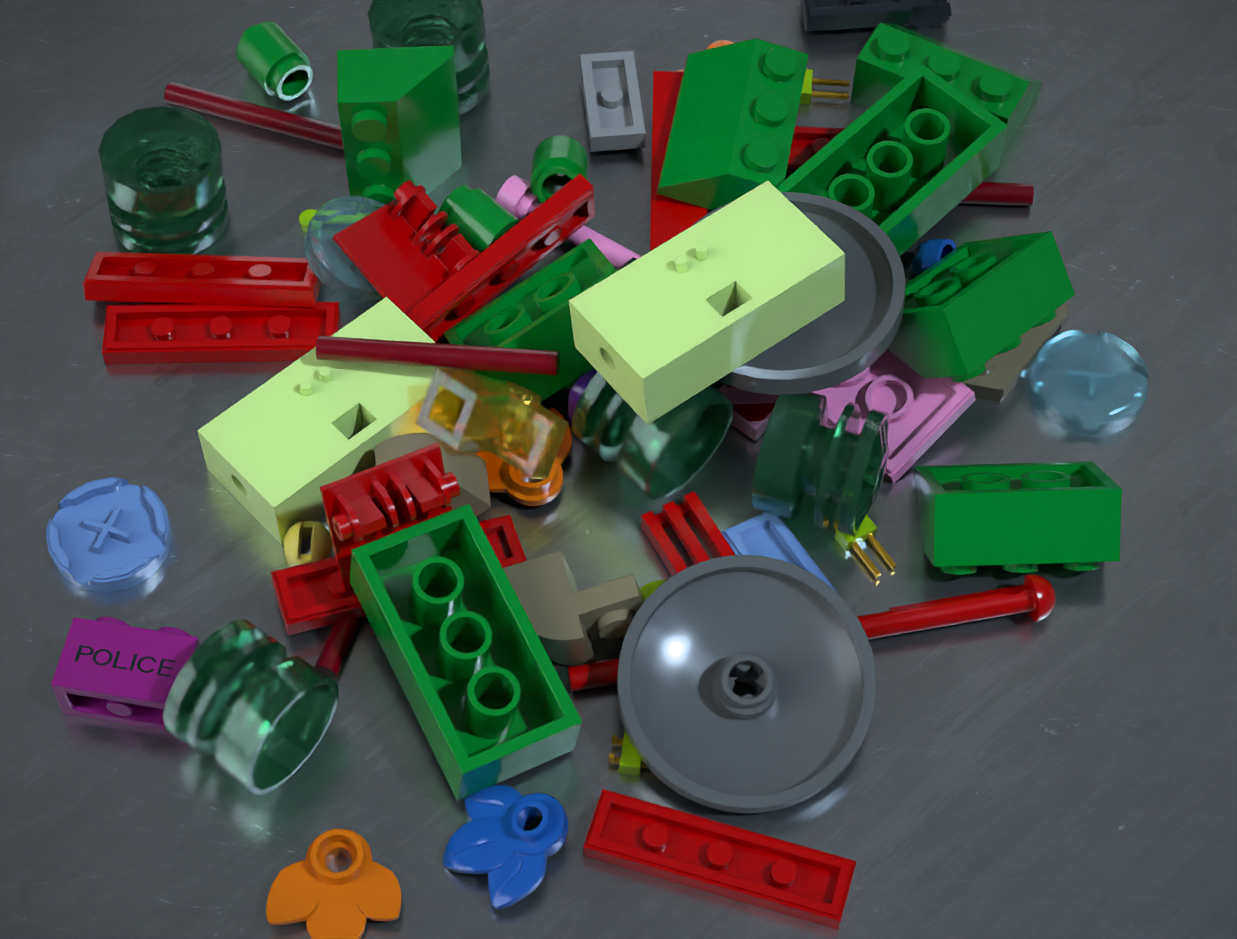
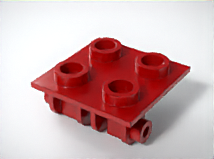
[332,180,480,314]
[320,443,460,590]

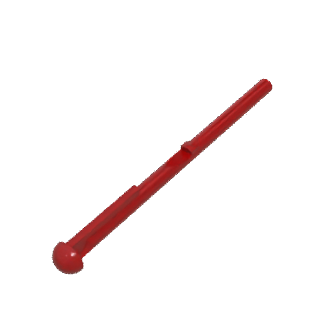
[567,574,1056,692]

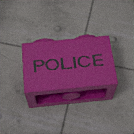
[51,617,207,734]

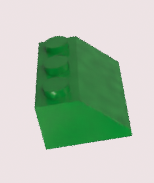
[850,22,1043,157]
[656,38,809,211]
[337,45,462,214]
[887,231,1075,382]
[444,238,617,427]
[914,461,1122,575]

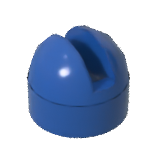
[911,239,957,276]

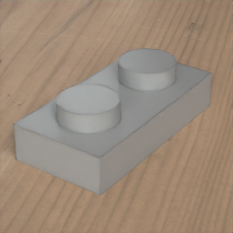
[580,51,646,152]

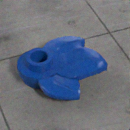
[442,785,568,910]

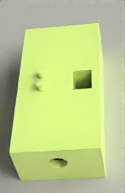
[569,181,845,425]
[197,297,467,546]

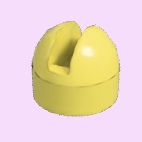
[283,520,334,567]

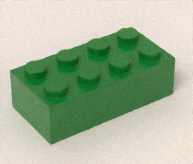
[776,63,1008,256]
[350,504,583,801]

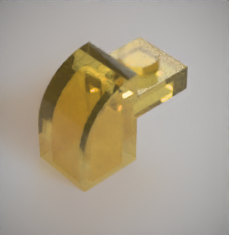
[416,368,569,479]

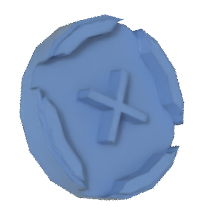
[46,477,173,593]

